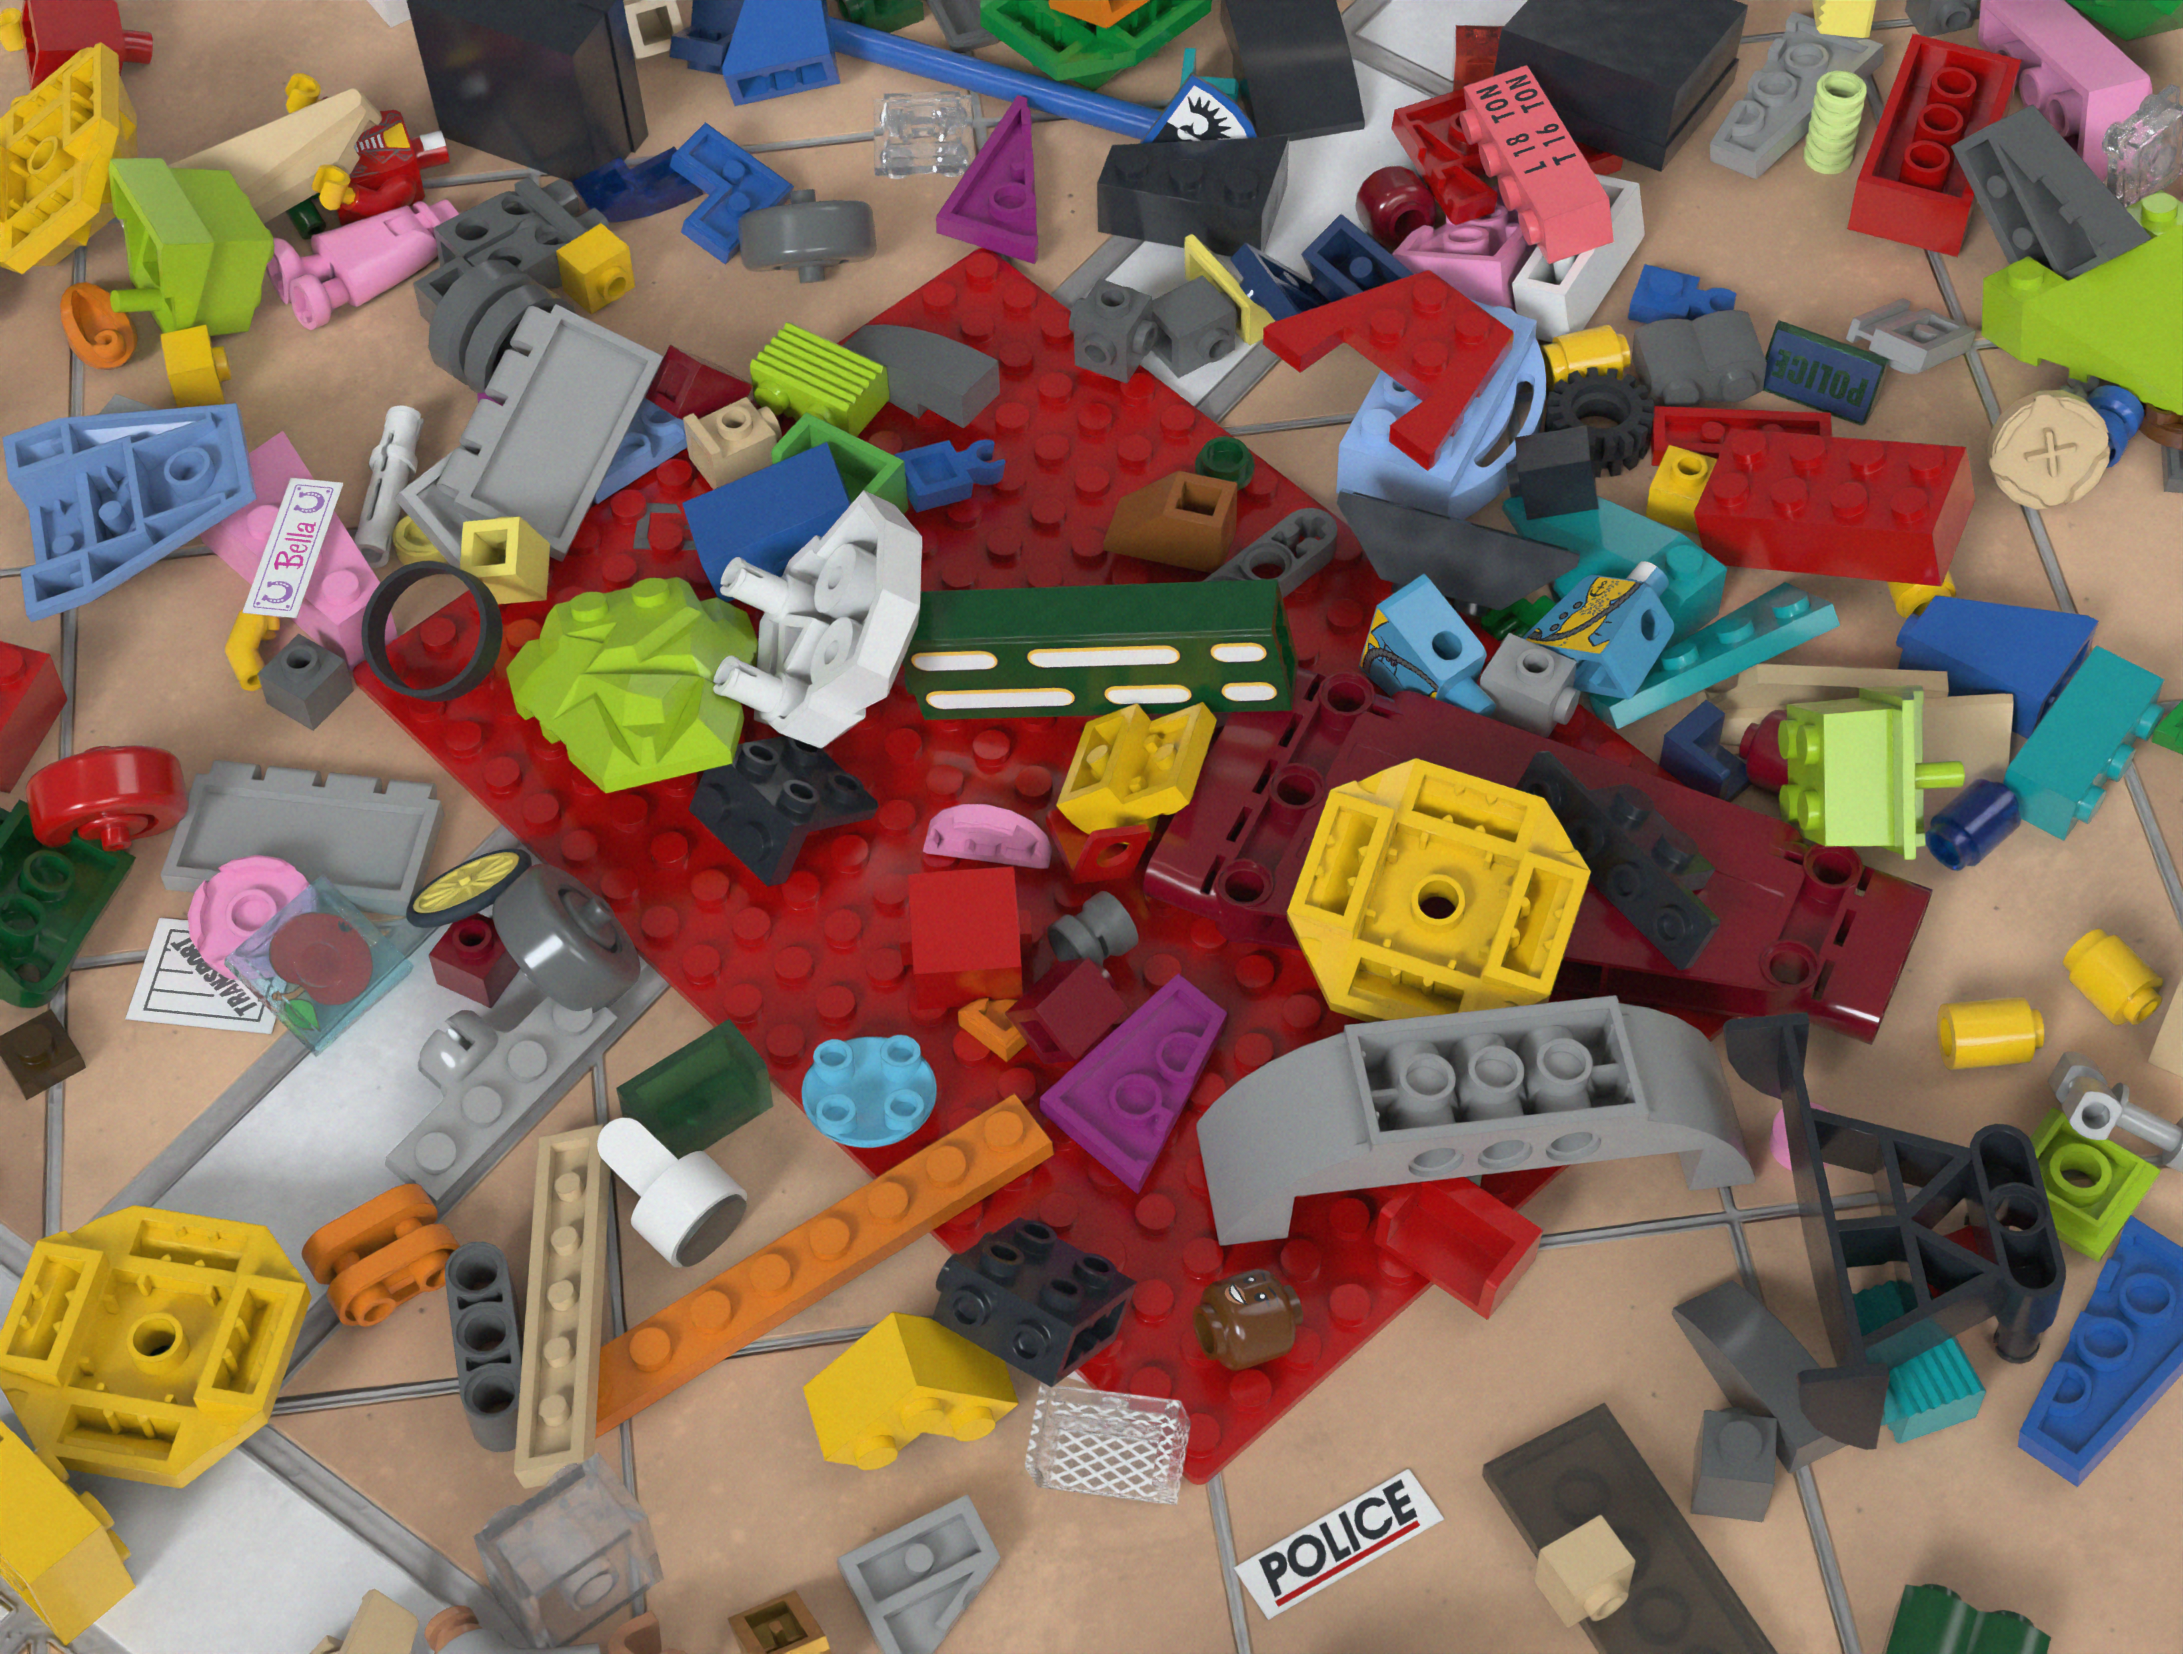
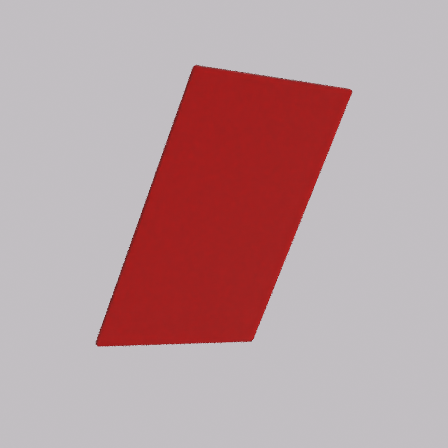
[353,248,1739,1485]

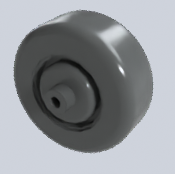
[738,189,877,283]
[492,864,641,1013]

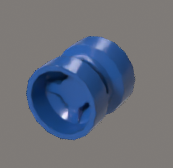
[2086,385,2145,468]

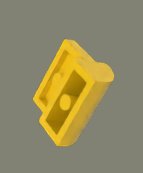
[1056,702,1217,844]

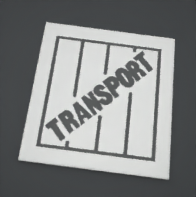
[125,918,286,1034]

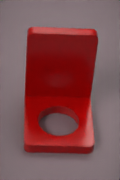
[1045,809,1152,884]

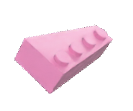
[200,431,398,672]

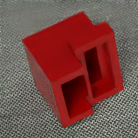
[898,866,1033,1010]

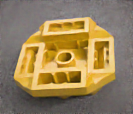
[0,42,138,274]
[1287,758,1591,1023]
[0,1205,312,1489]

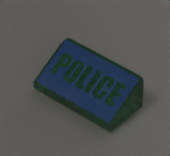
[1763,320,1889,426]

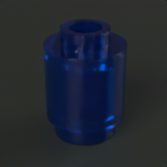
[1925,779,2021,871]

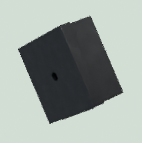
[406,0,649,192]
[1493,0,1748,172]

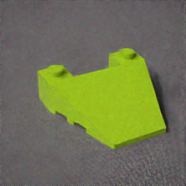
[1981,190,2183,416]

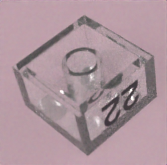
[473,1452,664,1648]

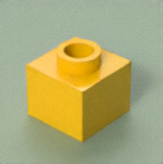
[556,223,636,315]
[160,325,232,408]
[1645,445,1717,534]

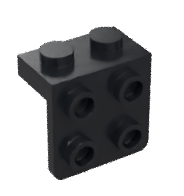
[688,736,879,887]

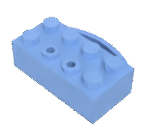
[1336,300,1546,520]

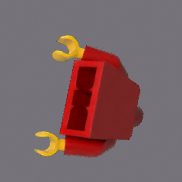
[0,0,153,109]

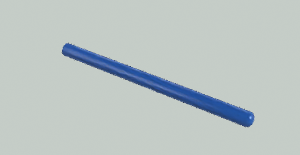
[829,16,1163,140]

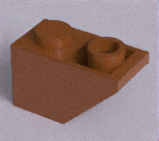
[1103,471,1237,574]

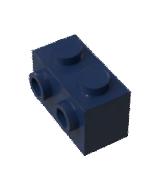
[1301,214,1414,304]

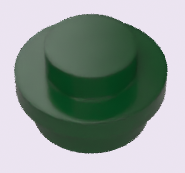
[1195,436,1255,491]

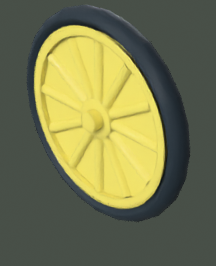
[406,848,532,928]

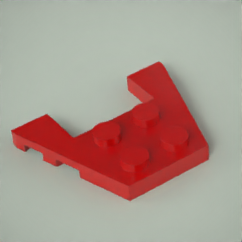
[1391,88,1624,226]
[1263,270,1514,471]

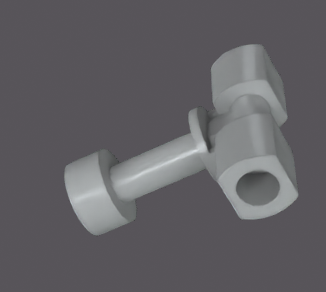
[2048,1052,2183,1173]

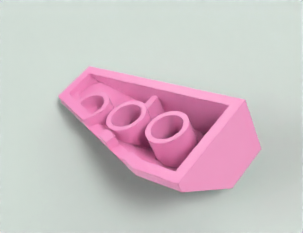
[1392,184,1537,313]

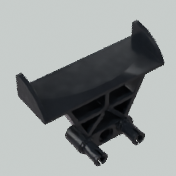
[1723,1012,2066,1450]

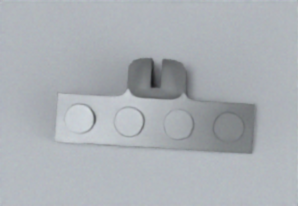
[385,996,618,1208]

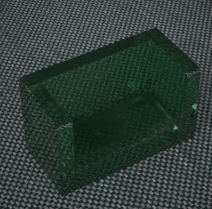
[616,1019,773,1160]

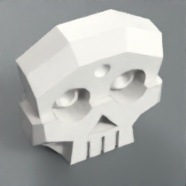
[713,490,922,748]

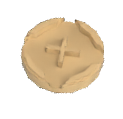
[1986,390,2110,509]

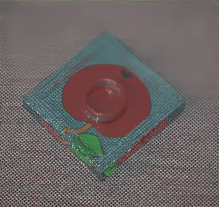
[224,874,414,1057]

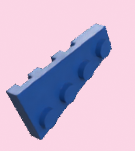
[2018,1215,2183,1487]

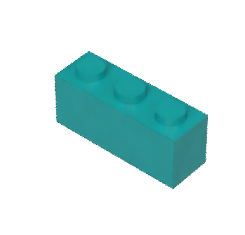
[1996,645,2165,841]

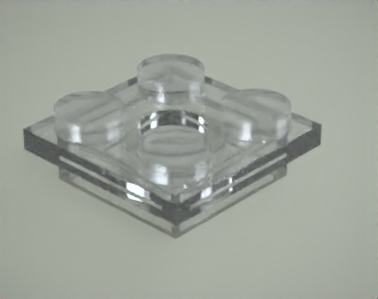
[2102,84,2183,208]
[874,91,974,179]

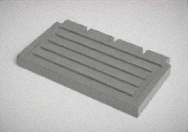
[436,304,664,562]
[160,760,444,916]

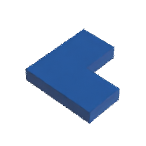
[670,122,794,265]

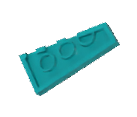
[1588,582,1840,729]

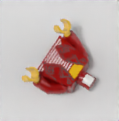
[285,73,450,226]

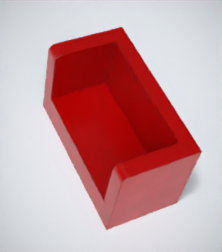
[1374,1177,1543,1320]

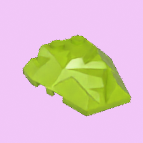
[506,577,758,793]

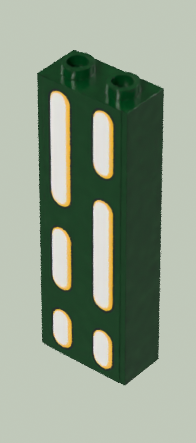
[902,579,1299,720]

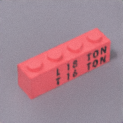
[1460,65,1614,264]

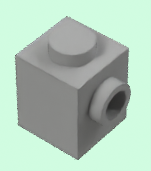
[1480,633,1580,738]

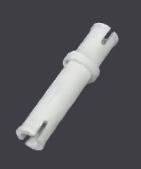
[354,405,424,568]

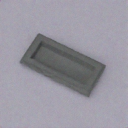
[926,0,999,54]

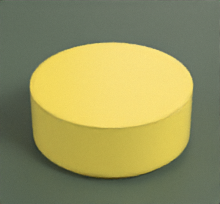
[392,515,447,565]

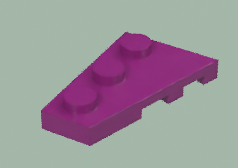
[1039,973,1227,1194]

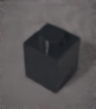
[1506,426,1599,520]

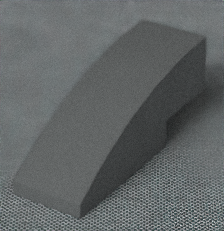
[842,325,1000,428]
[1672,1280,1847,1474]

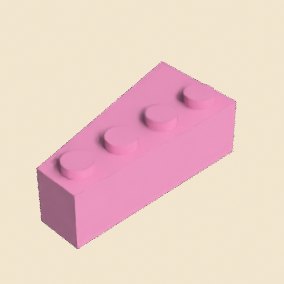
[1978,0,2152,184]

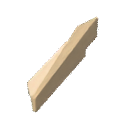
[118,88,382,228]
[1696,664,2013,790]

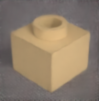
[1534,1515,1636,1628]

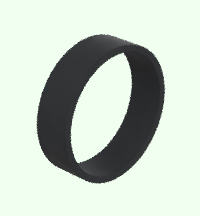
[361,561,503,702]

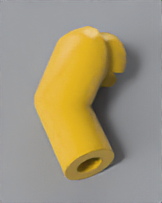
[225,609,280,691]

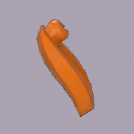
[60,282,138,370]

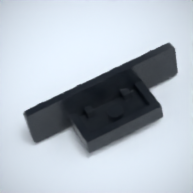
[1514,751,1720,970]

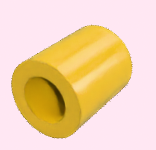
[1937,996,2045,1070]

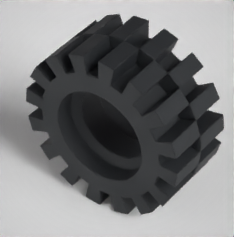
[1544,367,1655,478]

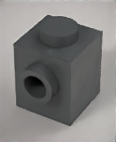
[1151,275,1238,379]
[1691,1407,1777,1522]

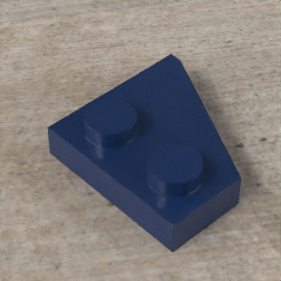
[1230,242,1326,322]

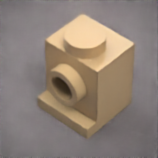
[683,397,782,490]

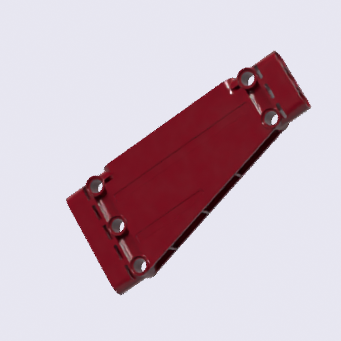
[1143,666,1933,1045]

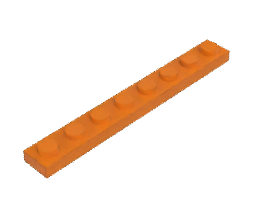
[595,1094,1054,1439]

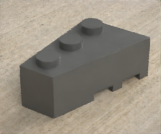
[1951,105,2152,281]

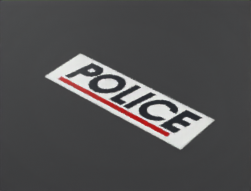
[1234,1468,1444,1620]

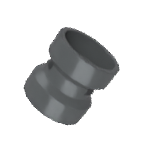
[1047,891,1138,967]

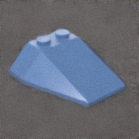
[2,403,257,622]

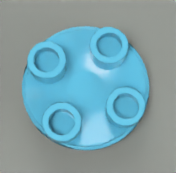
[802,1035,937,1148]

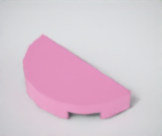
[923,804,1052,869]

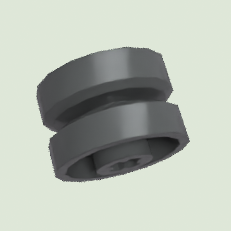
[428,260,576,393]

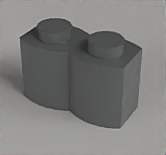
[1632,310,1767,407]

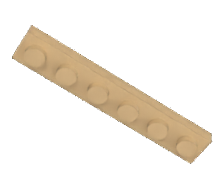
[514,1124,610,1489]

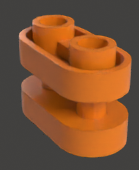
[301,1183,460,1327]

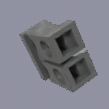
[434,177,609,289]

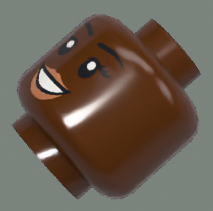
[1192,1268,1303,1371]

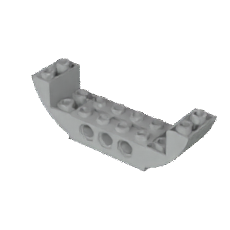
[1196,996,1756,1246]

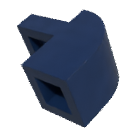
[670,0,744,75]

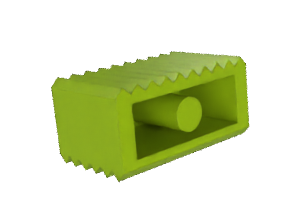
[750,322,890,437]

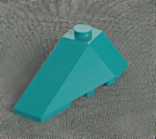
[1502,495,1727,652]

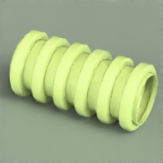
[1803,71,1867,174]

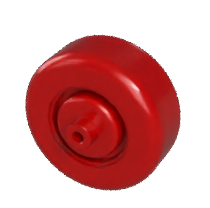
[26,745,189,851]

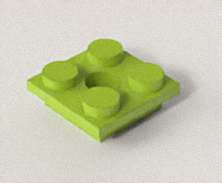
[2029,1107,2161,1263]

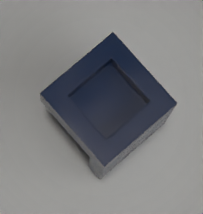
[1659,699,1752,803]

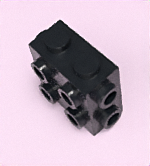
[932,1216,1137,1388]

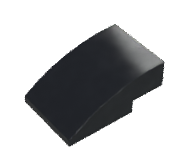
[1220,0,1365,142]

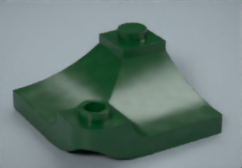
[0,799,136,1008]

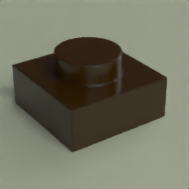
[0,1009,86,1101]

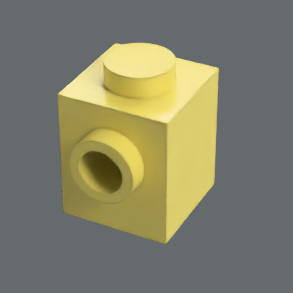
[459,516,550,604]

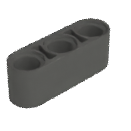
[445,1242,524,1452]

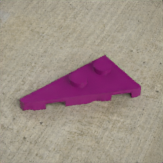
[936,95,1038,264]

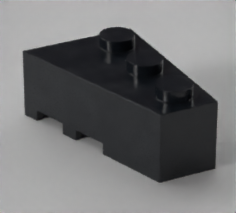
[1097,136,1289,257]

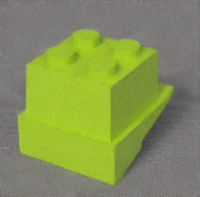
[108,158,274,336]
[1778,685,1965,860]

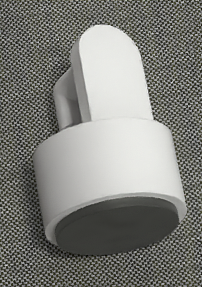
[597,1118,747,1267]

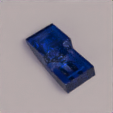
[572,146,703,223]

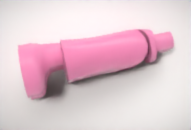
[266,199,459,330]

